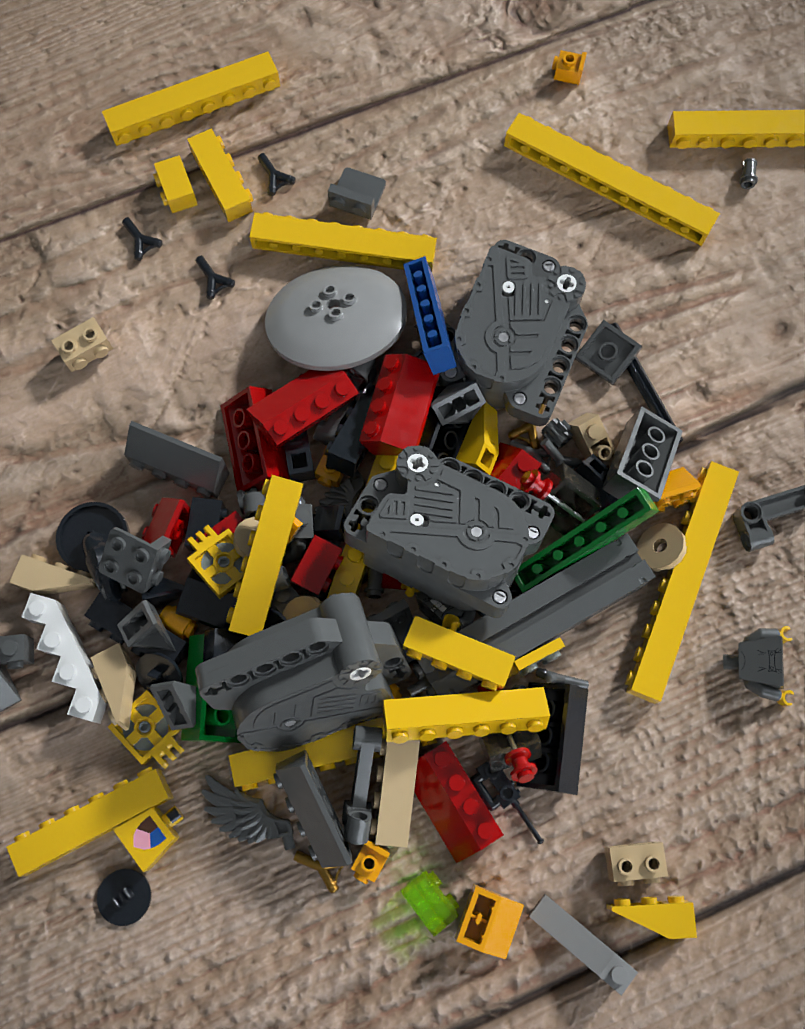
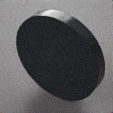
[56,502,130,573]

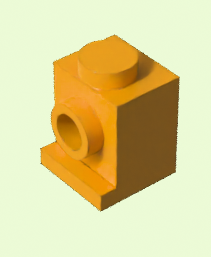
[552,50,587,85]
[315,446,344,488]
[351,839,390,884]

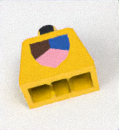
[113,805,184,872]

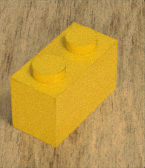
[153,155,198,214]

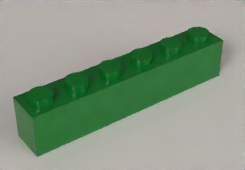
[514,487,659,593]

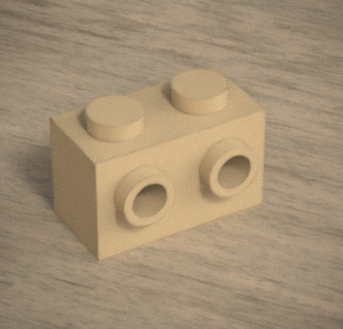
[51,317,113,372]
[604,841,668,886]

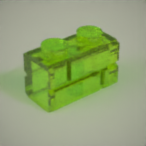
[400,869,459,936]

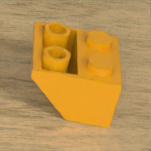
[654,467,701,515]
[454,884,524,959]

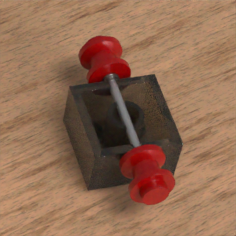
[520,462,602,536]
[477,682,541,783]

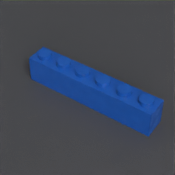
[403,256,457,375]

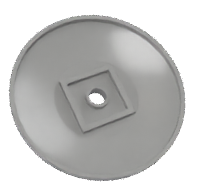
[265,265,407,371]

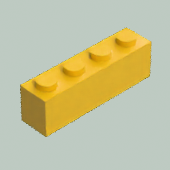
[187,128,254,223]
[403,616,516,691]

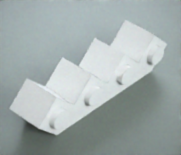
[22,593,108,724]

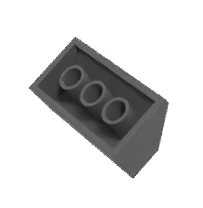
[602,406,683,502]
[124,421,230,498]
[273,750,352,868]

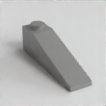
[529,894,638,996]

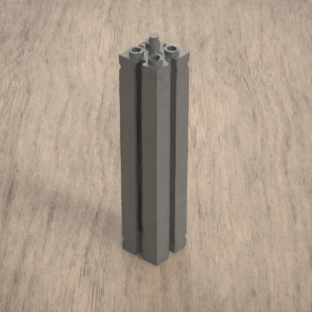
[407,533,656,697]

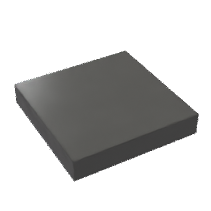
[575,320,642,385]

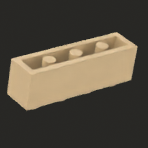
[370,737,420,848]

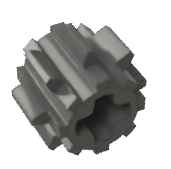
[541,418,573,449]

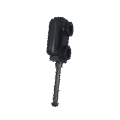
[470,757,544,844]

